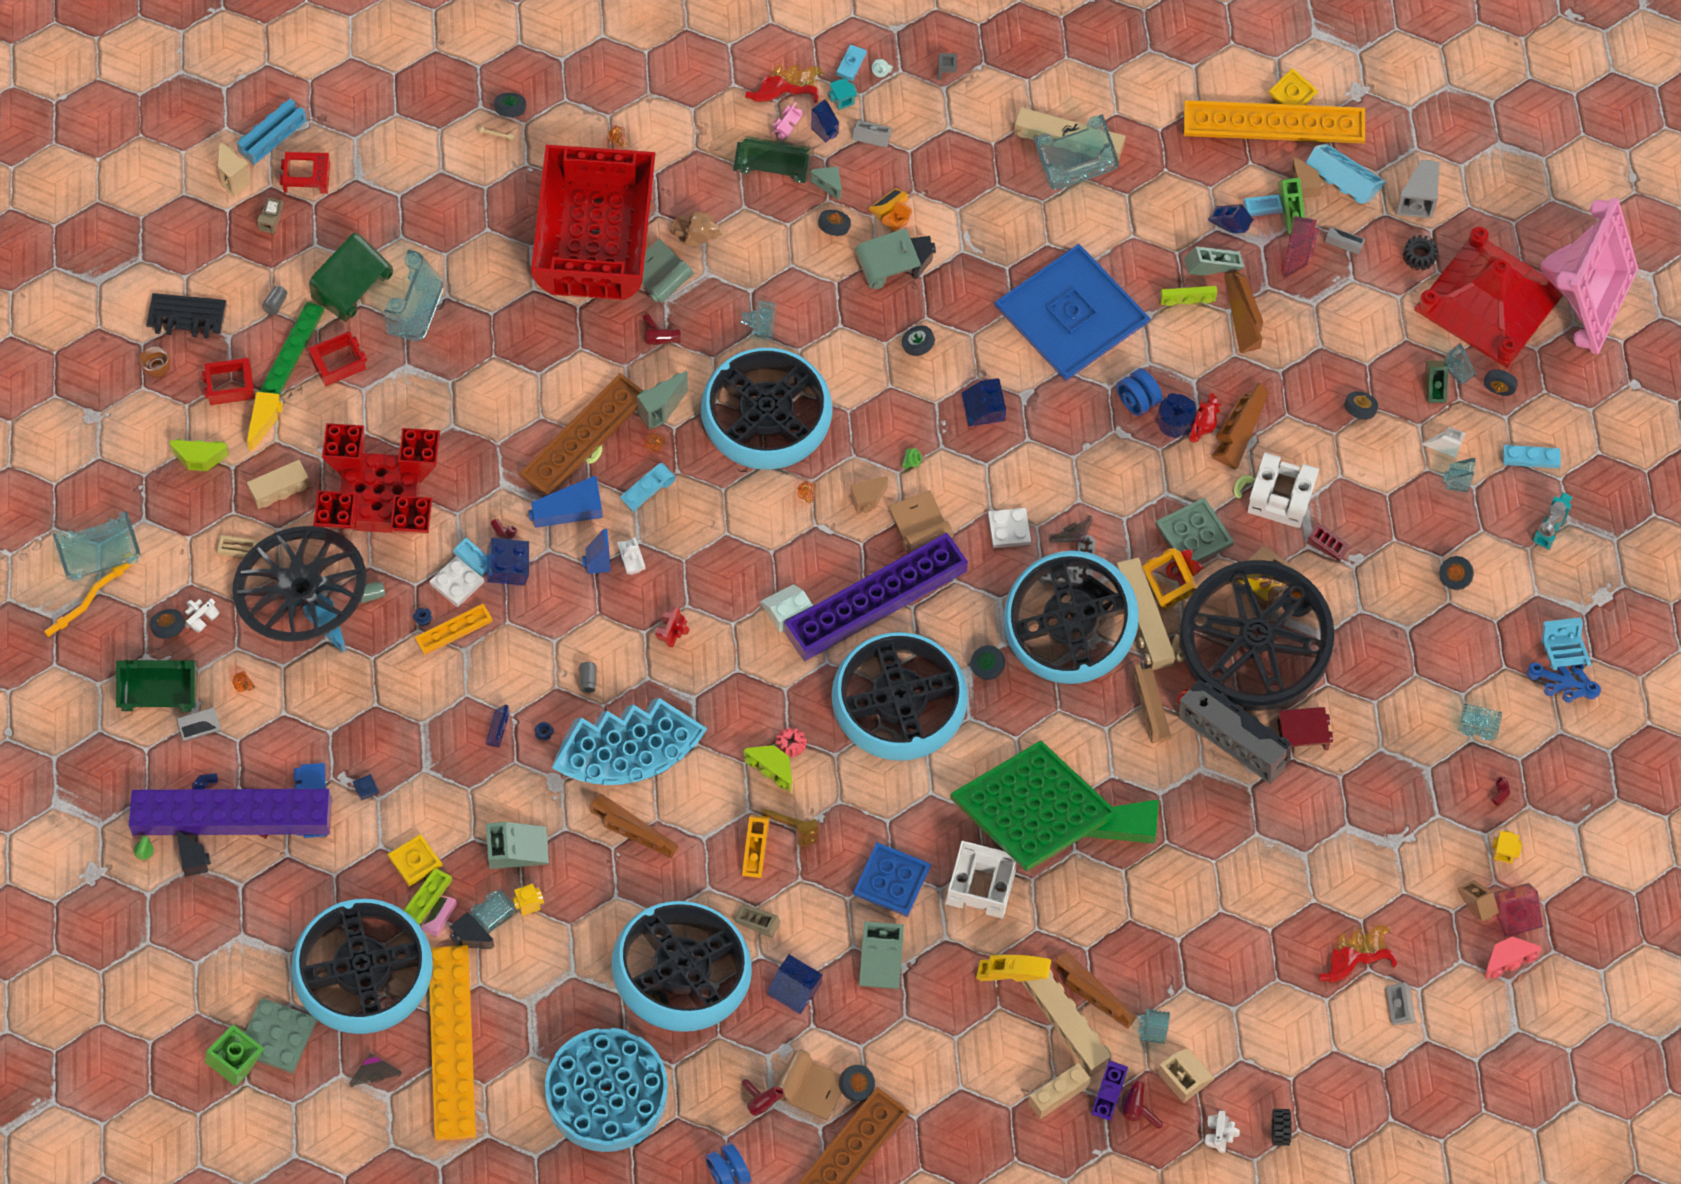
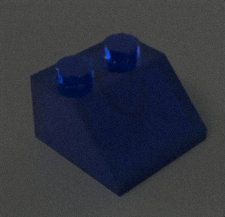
[961,378,1007,427]
[767,954,823,1015]

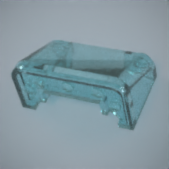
[1034,114,1119,189]
[384,249,444,341]
[53,511,141,582]

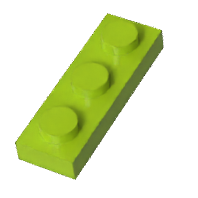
[1160,286,1217,306]
[404,868,452,925]

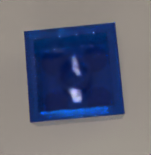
[487,538,529,586]

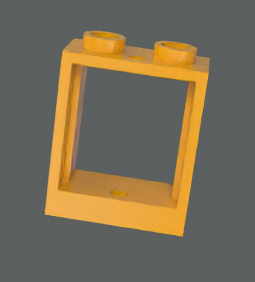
[1142,548,1197,609]

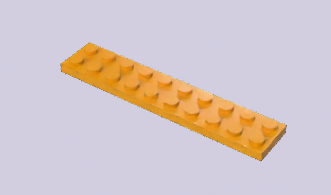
[1184,100,1365,144]
[429,945,476,1141]

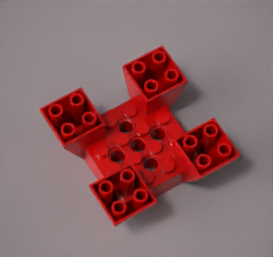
[313,423,440,534]

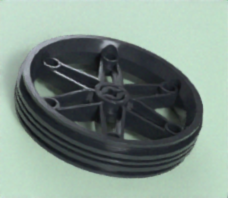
[1180,560,1334,711]

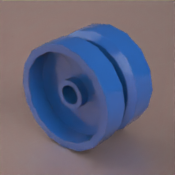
[1116,368,1163,416]
[705,1142,751,1184]

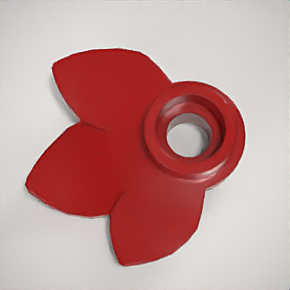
[1166,549,1203,586]

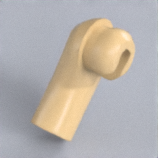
[1171,634,1184,662]

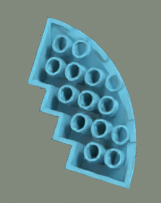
[551,698,707,785]

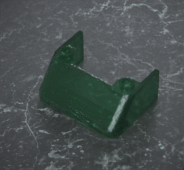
[733,136,814,183]

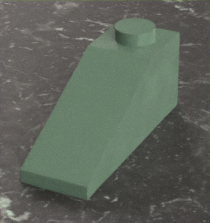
[1184,247,1244,275]

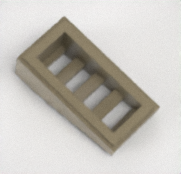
[734,904,780,938]

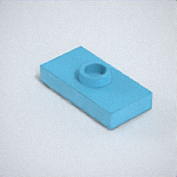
[836,44,867,81]
[1243,194,1283,217]
[452,538,494,576]

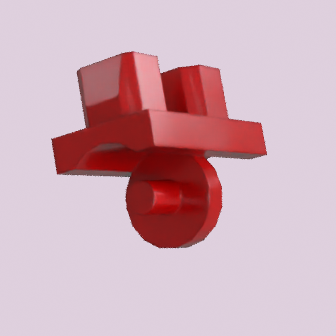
[655,607,690,647]

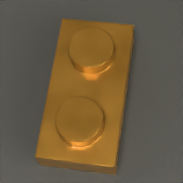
[796,819,818,848]

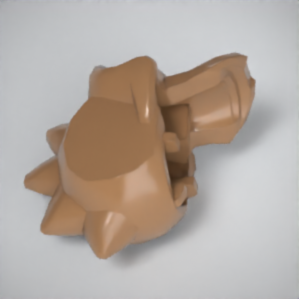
[670,212,723,247]

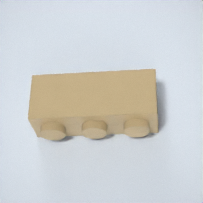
[247,460,310,509]
[1028,1063,1091,1119]

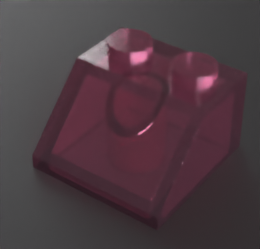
[1493,883,1543,937]

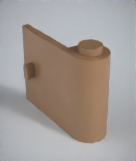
[889,490,954,553]
[776,1050,842,1121]

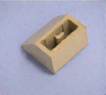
[218,143,251,197]
[1157,1049,1215,1103]

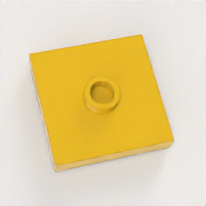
[1267,67,1319,105]
[387,834,443,887]

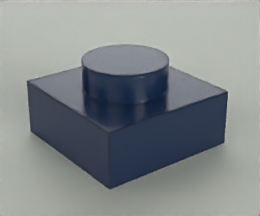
[353,774,379,801]

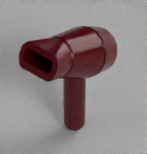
[643,314,681,345]
[742,1079,785,1116]
[1124,1081,1163,1129]

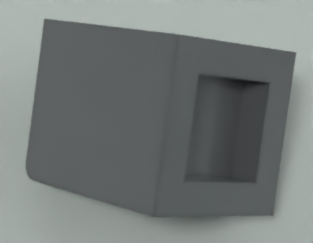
[938,53,957,80]

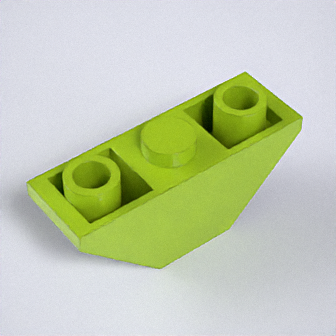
[170,439,229,471]
[744,745,792,792]

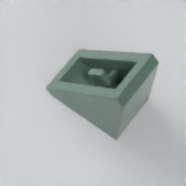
[810,166,842,200]

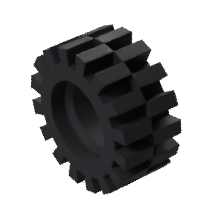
[1403,235,1438,271]
[1271,1109,1292,1146]

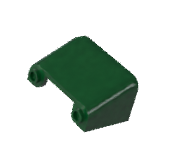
[309,233,393,322]
[116,660,198,712]

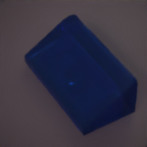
[486,704,510,748]

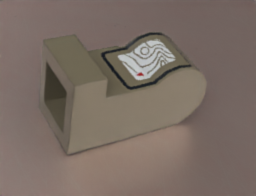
[257,198,284,234]

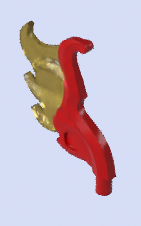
[745,64,824,103]
[1319,925,1397,983]

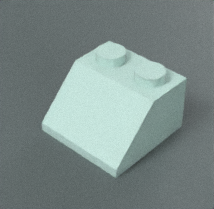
[760,584,813,633]

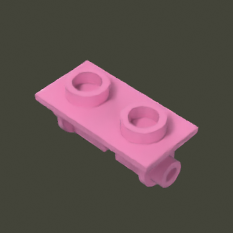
[771,102,803,139]

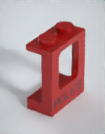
[280,152,331,194]

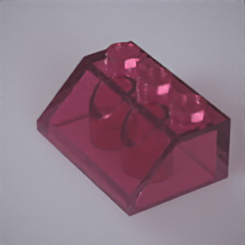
[1283,216,1319,276]

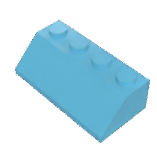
[1306,143,1386,204]

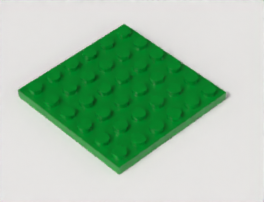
[950,740,1117,872]

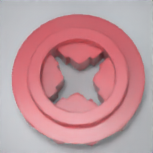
[775,727,807,757]

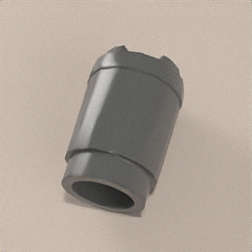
[262,285,287,315]
[578,662,597,693]

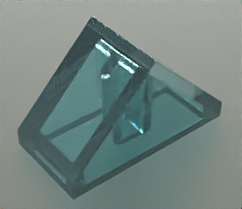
[1444,343,1476,384]

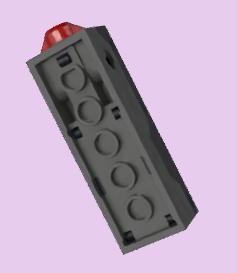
[1176,679,1291,785]

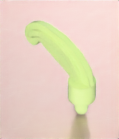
[586,445,602,463]
[1234,475,1256,498]

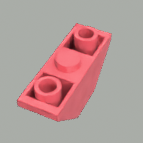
[1484,937,1542,979]

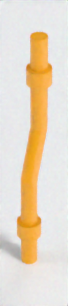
[44,557,135,637]

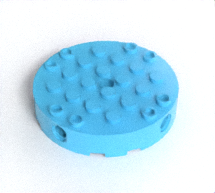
[545,1028,668,1152]

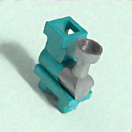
[1533,492,1573,550]

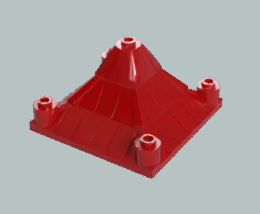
[1414,227,1564,368]

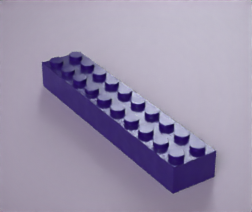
[784,533,968,662]
[129,789,332,836]

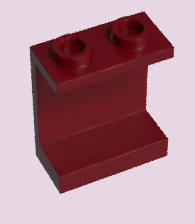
[1277,707,1333,750]

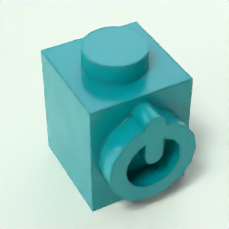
[828,78,857,110]

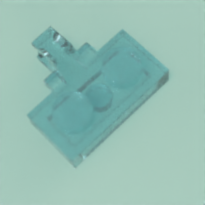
[741,301,776,339]

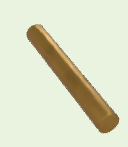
[762,808,820,832]

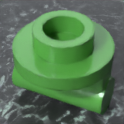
[902,448,922,469]
[134,836,154,860]

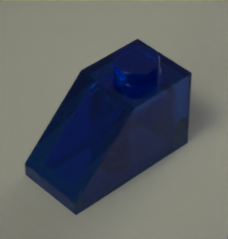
[811,99,839,143]
[1208,204,1254,234]

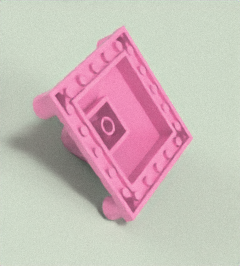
[1541,198,1638,354]

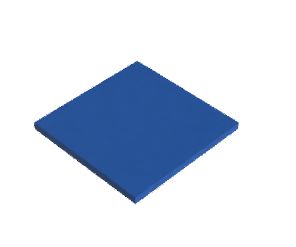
[994,244,1151,381]

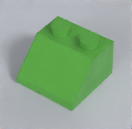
[205,1024,264,1086]

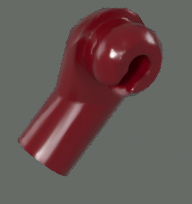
[490,519,517,539]
[1492,777,1510,806]

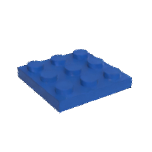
[853,842,931,917]

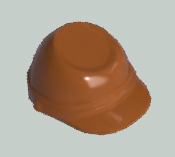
[138,347,170,378]

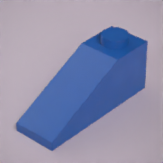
[582,529,610,574]

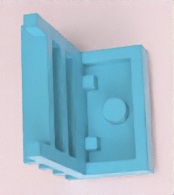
[1541,617,1591,670]

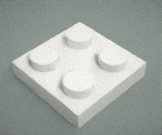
[988,508,1031,548]
[430,556,484,608]

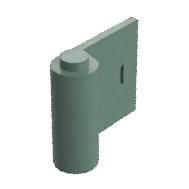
[855,228,921,289]
[642,238,694,303]

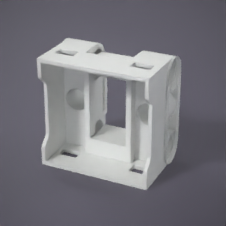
[1247,452,1319,528]
[945,841,1016,919]

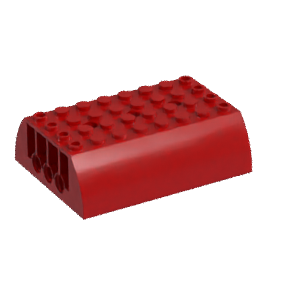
[531,144,656,300]

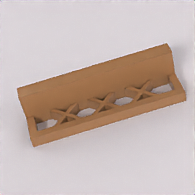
[1133,664,1171,743]

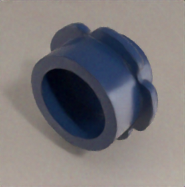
[413,608,432,626]
[535,722,554,741]

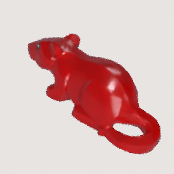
[1189,393,1221,443]

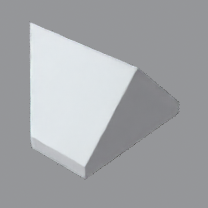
[1421,426,1466,458]

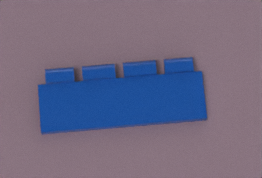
[294,763,328,838]

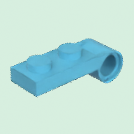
[620,463,676,512]

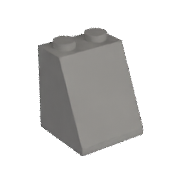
[1396,160,1439,218]

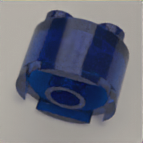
[1157,393,1196,438]

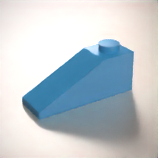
[303,593,346,653]

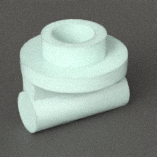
[872,59,893,77]

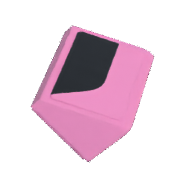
[421,895,457,937]

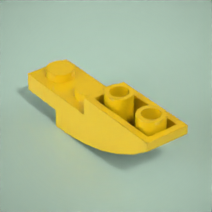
[976,955,1051,982]

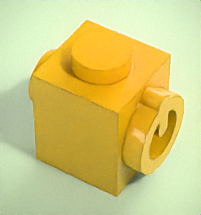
[1492,831,1522,864]
[512,884,544,916]

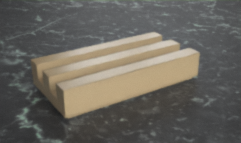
[217,535,259,558]

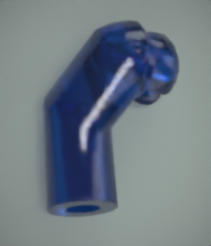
[192,773,218,789]

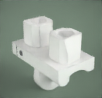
[617,537,646,575]
[185,598,220,633]
[1205,1111,1240,1153]

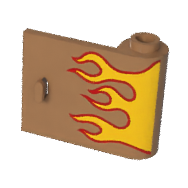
[1235,545,1300,609]

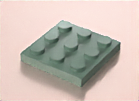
[1155,497,1234,562]
[245,998,318,1074]

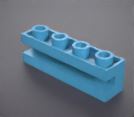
[237,98,307,165]

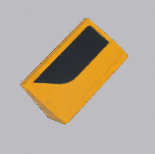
[869,188,908,221]

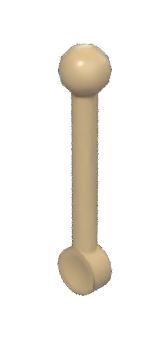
[478,126,515,141]

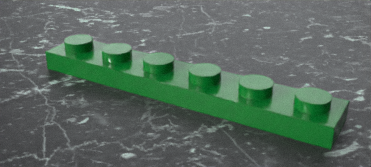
[259,302,324,396]

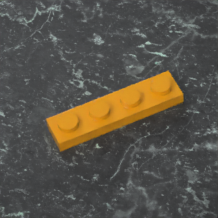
[415,604,493,655]

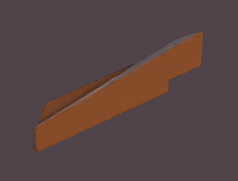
[1225,271,1263,353]
[1211,383,1268,469]
[590,794,678,859]
[1053,952,1137,1029]

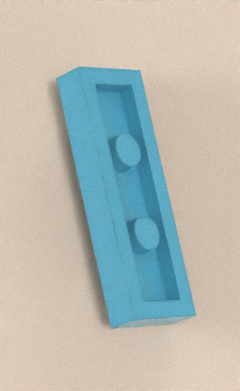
[1503,445,1561,469]

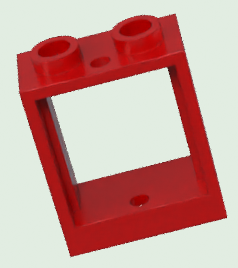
[308,331,367,387]
[202,358,255,405]

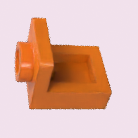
[881,201,912,232]

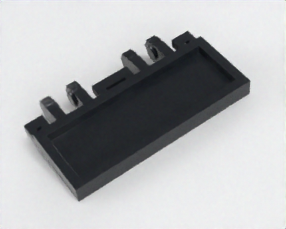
[146,293,227,339]

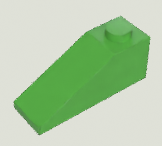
[1278,178,1307,235]

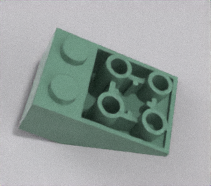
[637,371,688,431]
[486,822,549,869]
[859,921,904,989]

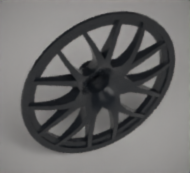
[232,526,367,642]

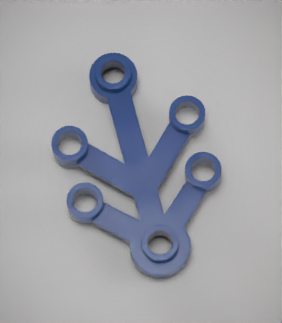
[1527,658,1601,703]

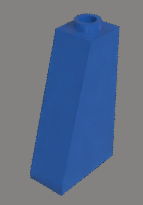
[528,476,603,528]

